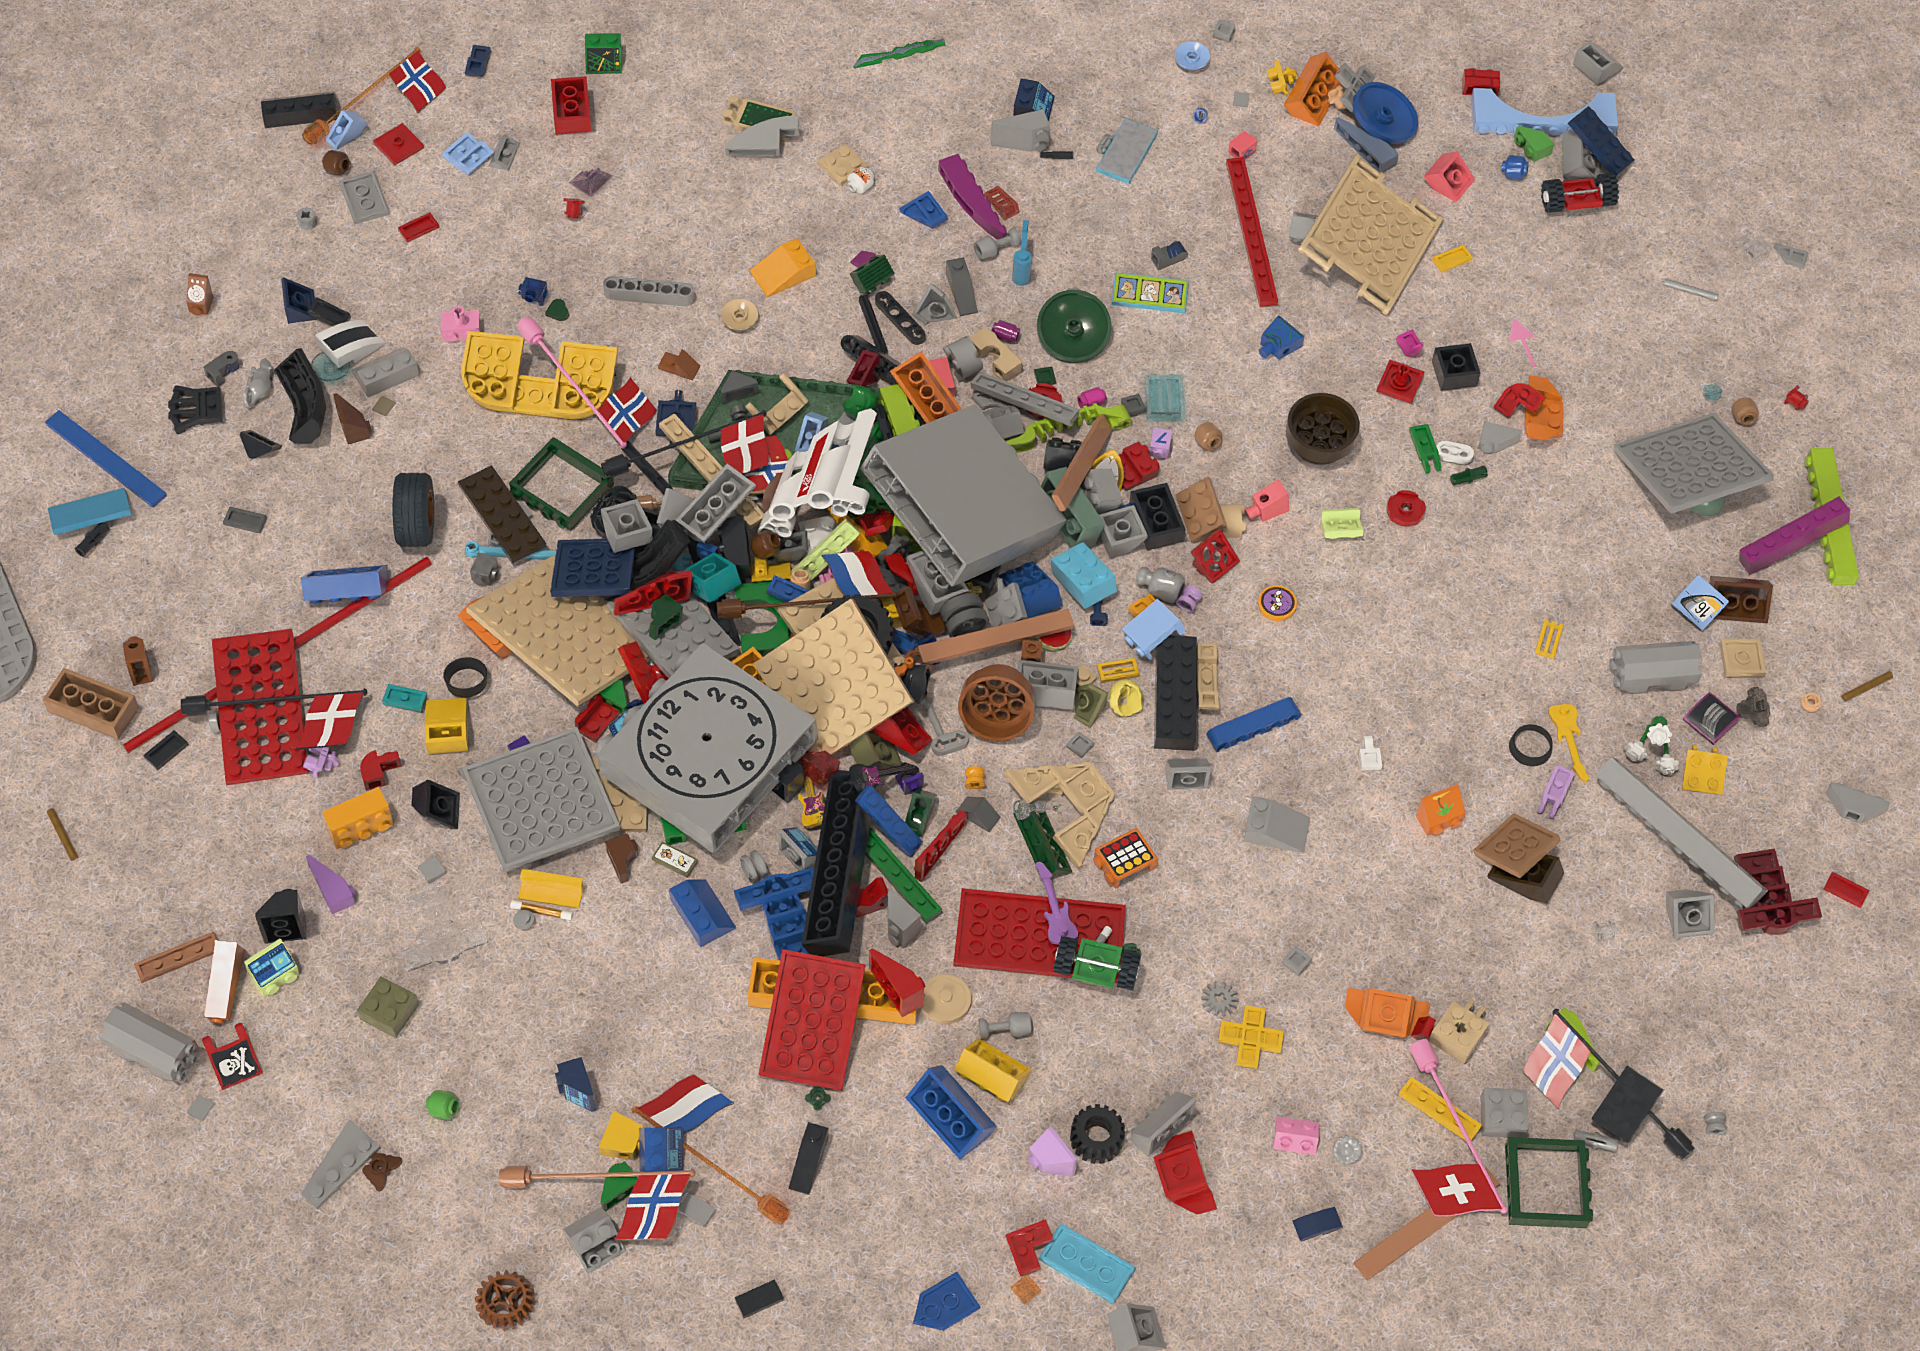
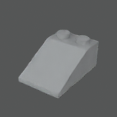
[990,110,1050,152]
[906,551,969,615]
[1244,796,1310,853]

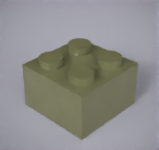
[357,976,419,1038]

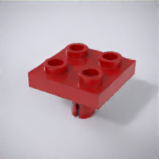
[1376,359,1425,404]

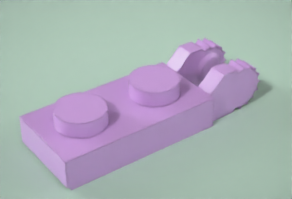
[1537,764,1575,819]

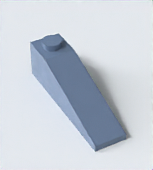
[1334,117,1399,172]

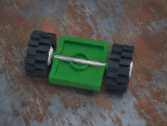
[1053,936,1141,991]

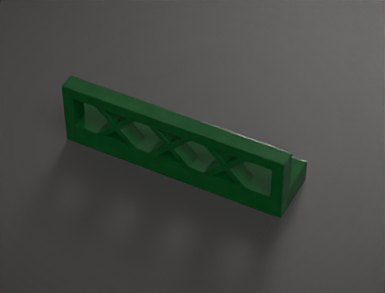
[1013,802,1072,878]

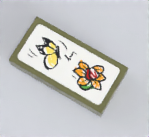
[652,841,698,878]

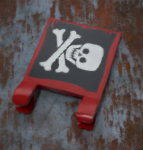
[202,1023,263,1090]

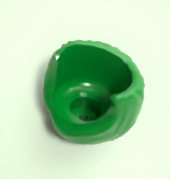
[843,385,879,419]

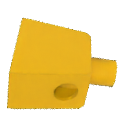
[599,1111,644,1160]

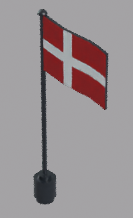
[601,410,769,478]
[181,688,368,750]

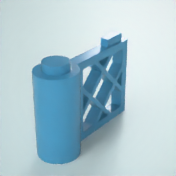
[1012,220,1032,286]

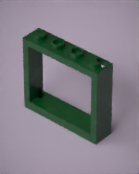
[509,437,614,531]
[1505,1137,1593,1229]

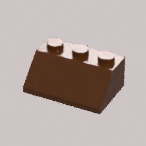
[1709,576,1773,623]

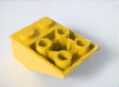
[425,698,468,754]

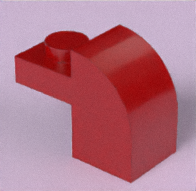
[360,750,402,791]
[856,877,888,917]

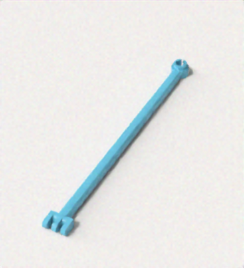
[465,541,691,571]

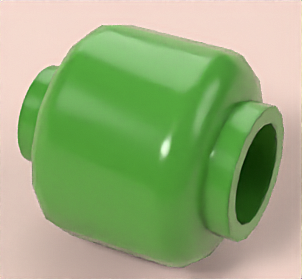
[426,1090,460,1119]

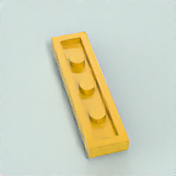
[1399,1077,1482,1141]

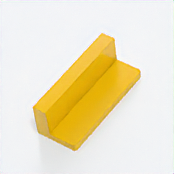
[518,869,584,908]

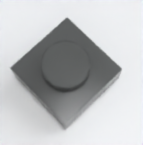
[1121,393,1146,416]

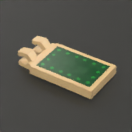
[722,96,797,142]

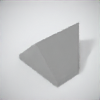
[912,283,958,325]

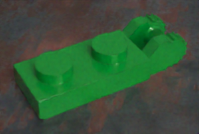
[1409,424,1442,473]

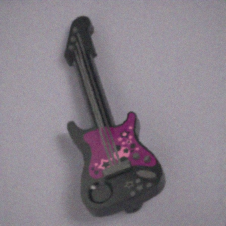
[849,761,919,793]

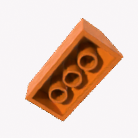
[1283,52,1342,126]
[890,351,962,424]

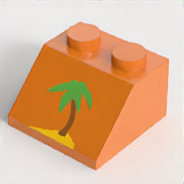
[1416,784,1466,836]

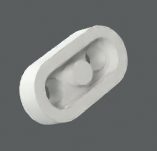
[1437,441,1474,465]

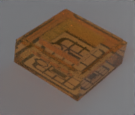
[1010,1274,1041,1305]

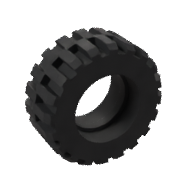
[820,594,895,655]

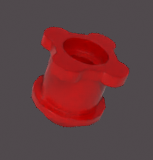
[564,198,585,219]
[1784,385,1809,410]

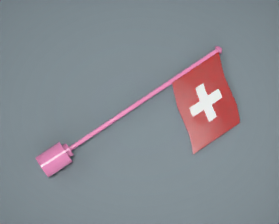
[1409,1039,1508,1216]

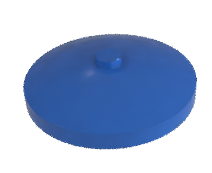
[1352,82,1418,144]

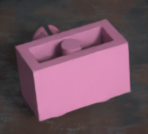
[441,306,480,342]

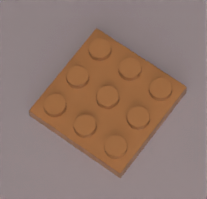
[1473,813,1561,878]

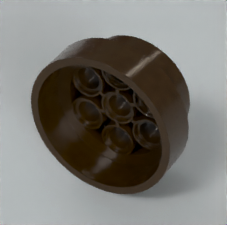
[1286,393,1360,465]

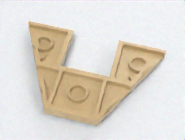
[1003,762,1115,869]

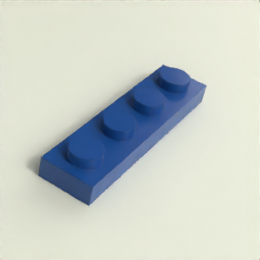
[855,785,923,856]

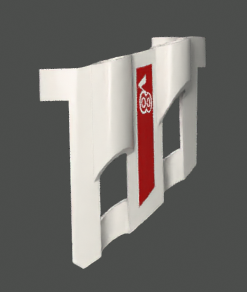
[758,409,877,537]

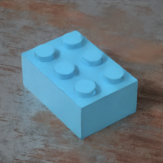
[1051,542,1117,609]

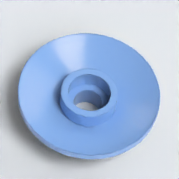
[1175,41,1210,70]

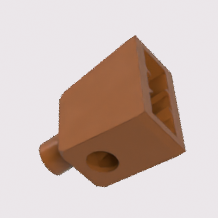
[123,636,153,686]

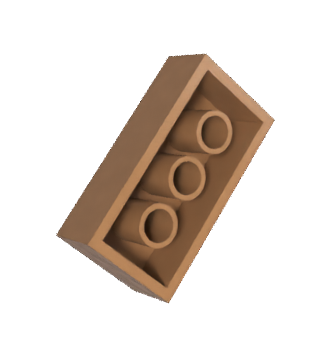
[43,668,139,740]

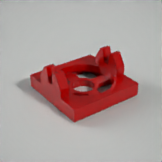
[1190,529,1240,583]

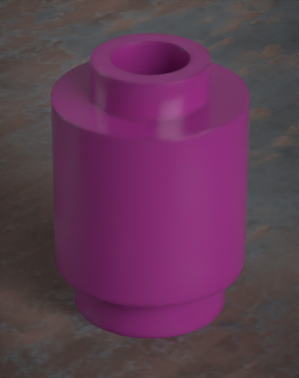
[992,320,1020,343]

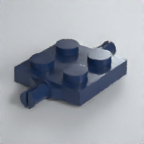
[655,390,697,445]

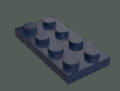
[1567,106,1635,176]

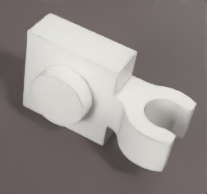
[1359,736,1382,771]

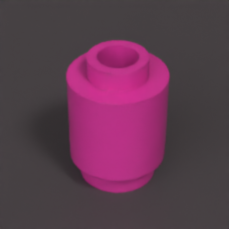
[1077,387,1107,408]

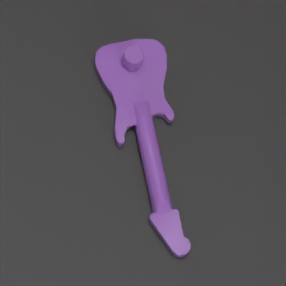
[1035,862,1078,944]

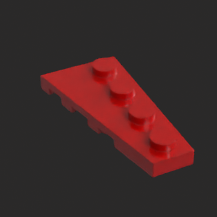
[914,810,967,882]

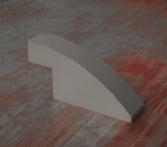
[725,115,799,156]

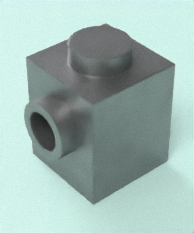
[470,552,499,586]

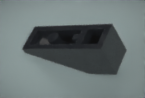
[788,1122,829,1195]

